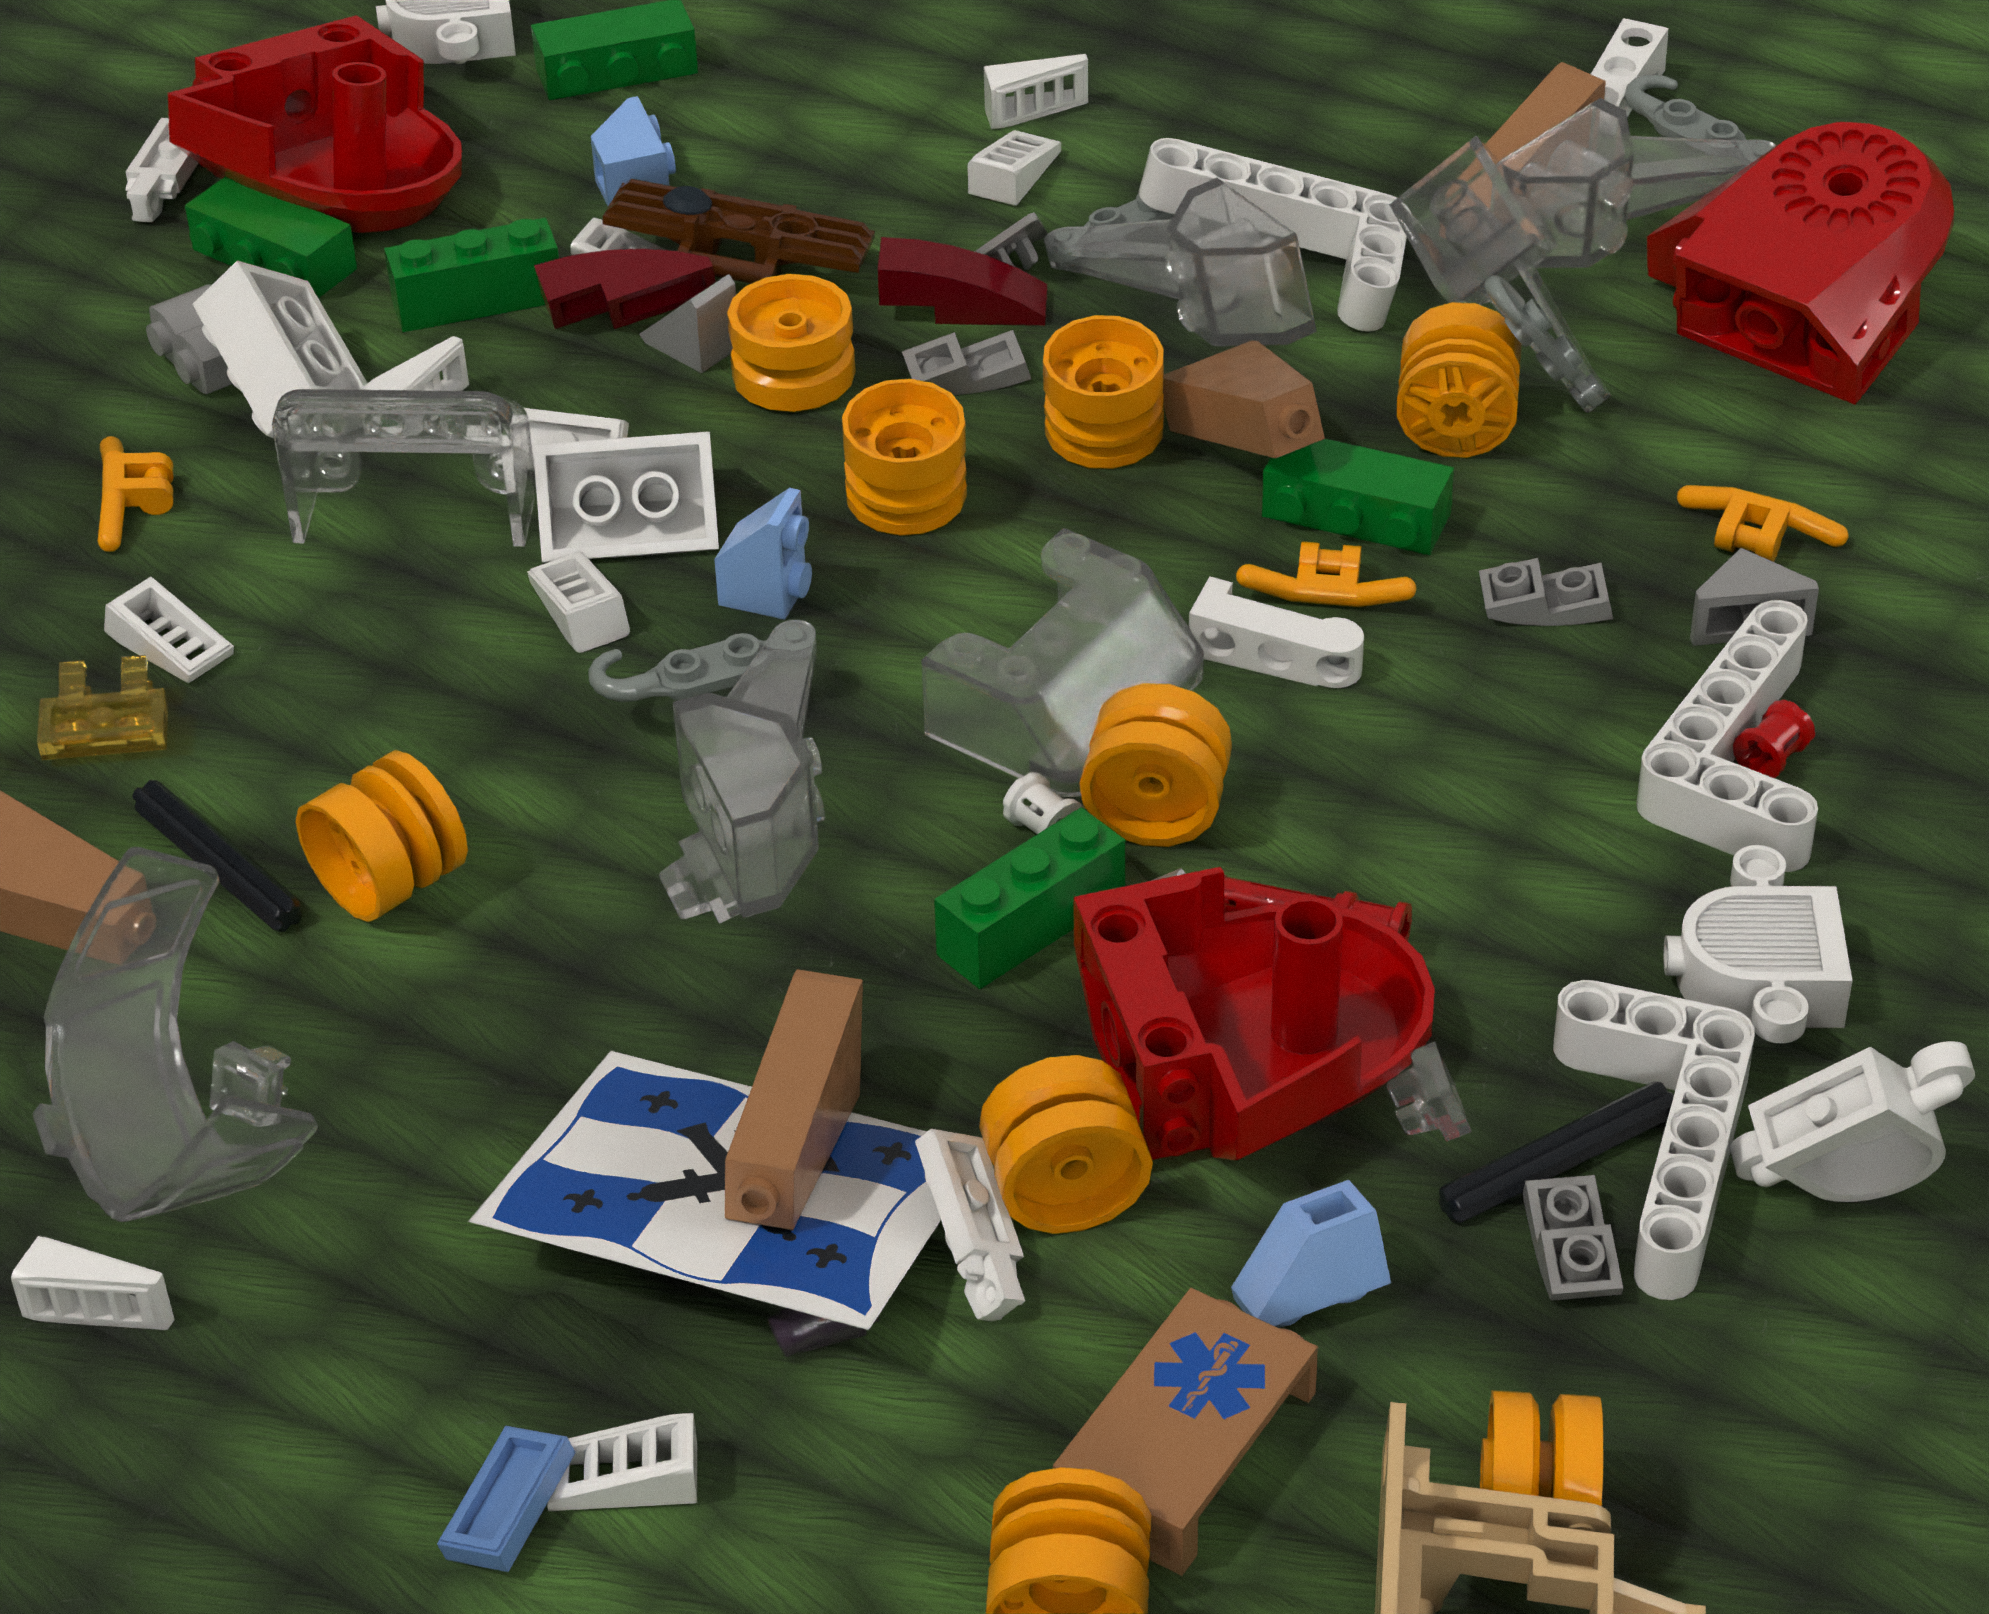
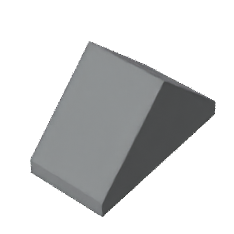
[639,274,736,373]
[1690,548,1819,646]

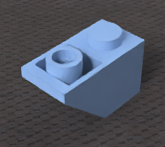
[591,96,676,206]
[714,488,812,620]
[1231,1180,1391,1328]

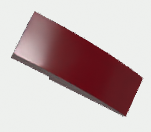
[878,237,1048,326]
[534,249,716,329]

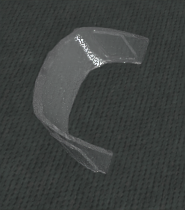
[32,847,318,1222]

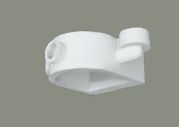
[376,0,516,64]
[1663,845,1852,1043]
[1730,1041,1975,1202]

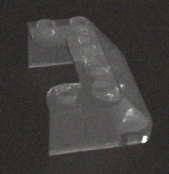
[272,389,536,546]
[921,528,1204,797]

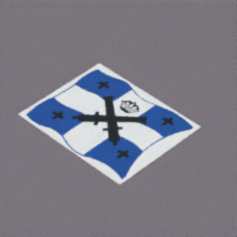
[468,1051,941,1330]

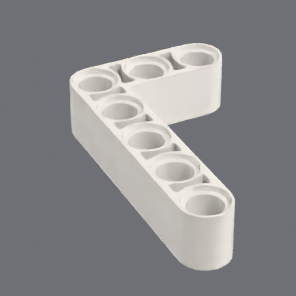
[1139,138,1410,332]
[1636,600,1818,872]
[1553,980,1755,1300]

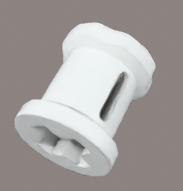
[1003,772,1086,834]

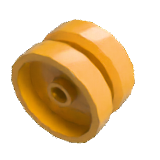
[727,274,855,412]
[1079,683,1232,847]
[979,1055,1153,1234]
[1479,1390,1603,1506]

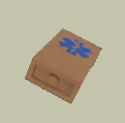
[1053,1288,1318,1576]

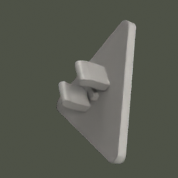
[974,212,1048,270]

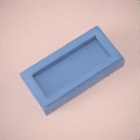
[437,1426,576,1572]

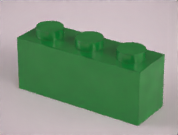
[531,0,698,100]
[185,176,357,298]
[384,217,559,333]
[1262,439,1454,555]
[934,807,1125,990]

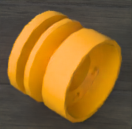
[1397,302,1522,458]
[1043,315,1164,469]
[842,379,967,536]
[296,750,468,922]
[986,1467,1151,1614]

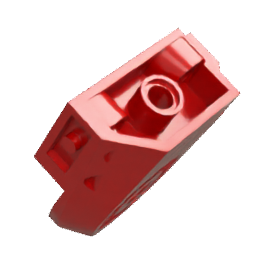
[168,15,462,233]
[1647,122,1954,405]
[1073,867,1435,1160]

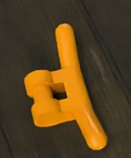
[97,436,173,552]
[1677,485,1849,562]
[1236,541,1416,607]

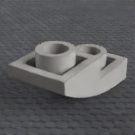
[1479,558,1613,626]
[1522,1175,1623,1301]

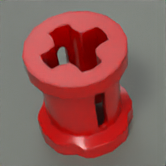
[1733,700,1815,778]

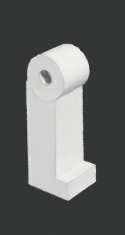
[1591,18,1669,138]
[1189,576,1364,688]

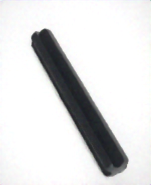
[132,780,302,932]
[1438,1081,1674,1223]

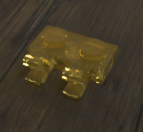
[37,655,168,760]

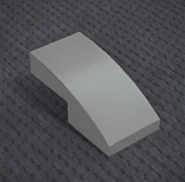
[902,330,1031,395]

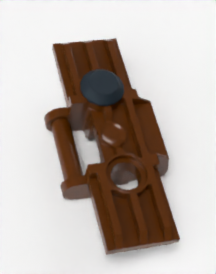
[602,179,875,284]

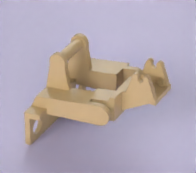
[1375,1402,1706,1614]

